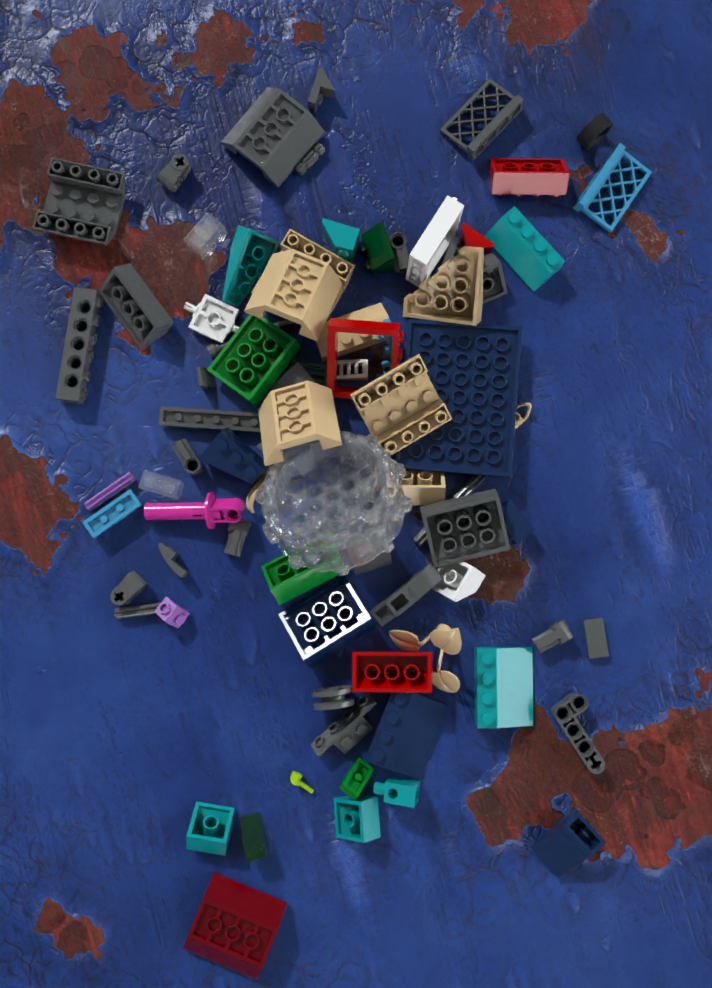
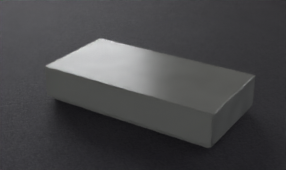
[582,617,609,659]

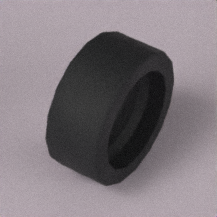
[577,113,613,150]

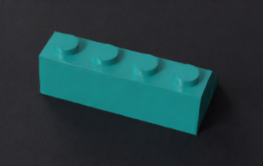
[484,206,565,292]

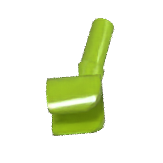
[290,771,314,794]

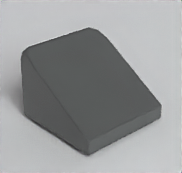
[196,367,216,390]

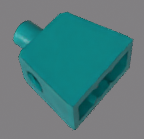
[373,777,420,808]

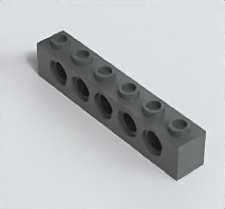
[55,287,103,405]

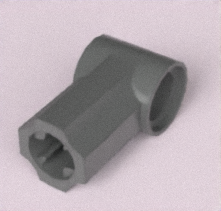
[390,232,409,273]
[172,438,204,476]
[224,519,251,557]
[531,619,573,654]

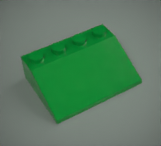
[207,314,302,407]

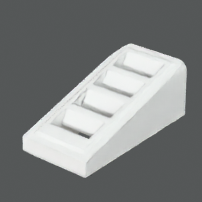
[337,359,368,380]

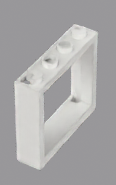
[406,195,464,287]

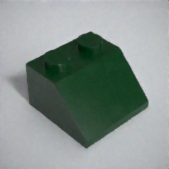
[359,222,395,276]

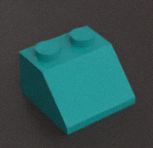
[322,218,360,263]
[333,795,381,843]
[186,801,235,856]

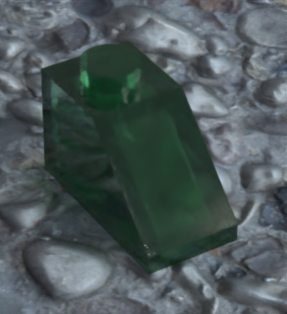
[240,812,269,862]

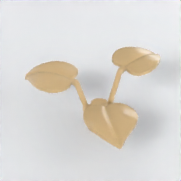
[389,624,462,693]

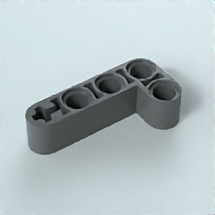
[551,692,605,774]

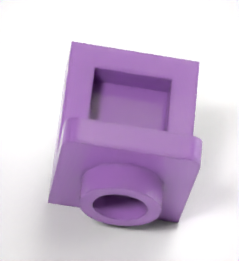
[155,597,190,628]

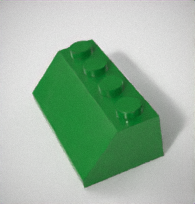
[261,532,348,605]

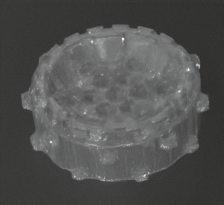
[255,431,412,576]

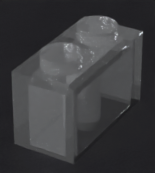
[183,212,227,260]
[138,469,185,501]

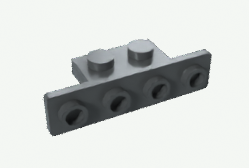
[311,692,377,756]

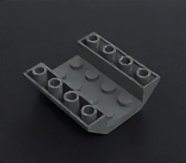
[221,87,325,188]
[33,157,125,246]

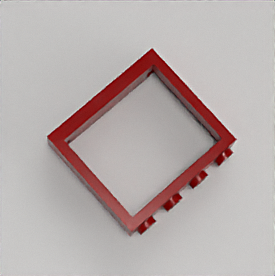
[327,318,404,399]

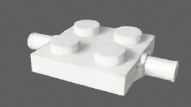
[184,294,240,344]

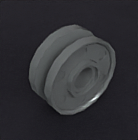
[311,685,354,710]

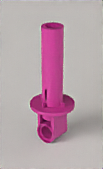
[144,492,245,529]

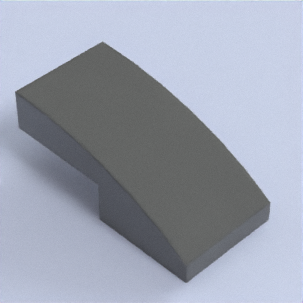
[158,542,189,578]

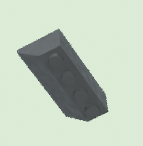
[99,263,174,350]

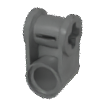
[157,154,191,192]
[110,570,148,606]

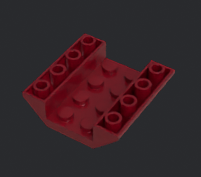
[183,871,287,980]

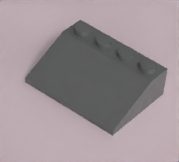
[420,489,511,568]

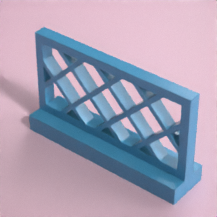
[573,143,652,233]

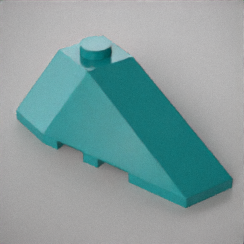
[222,225,279,307]

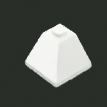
[432,561,486,602]

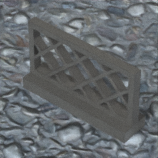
[440,78,523,161]

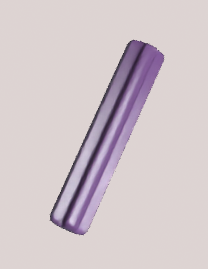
[84,472,136,511]

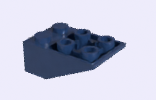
[531,806,606,878]

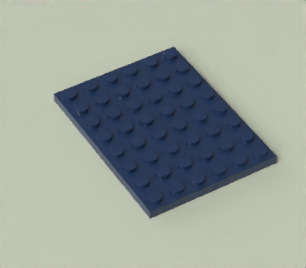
[395,319,523,478]

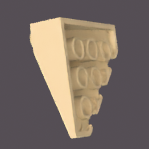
[403,246,484,326]

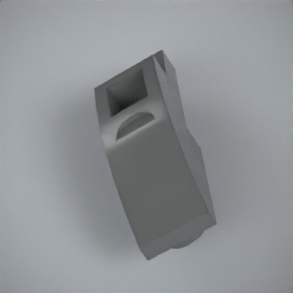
[370,562,443,627]

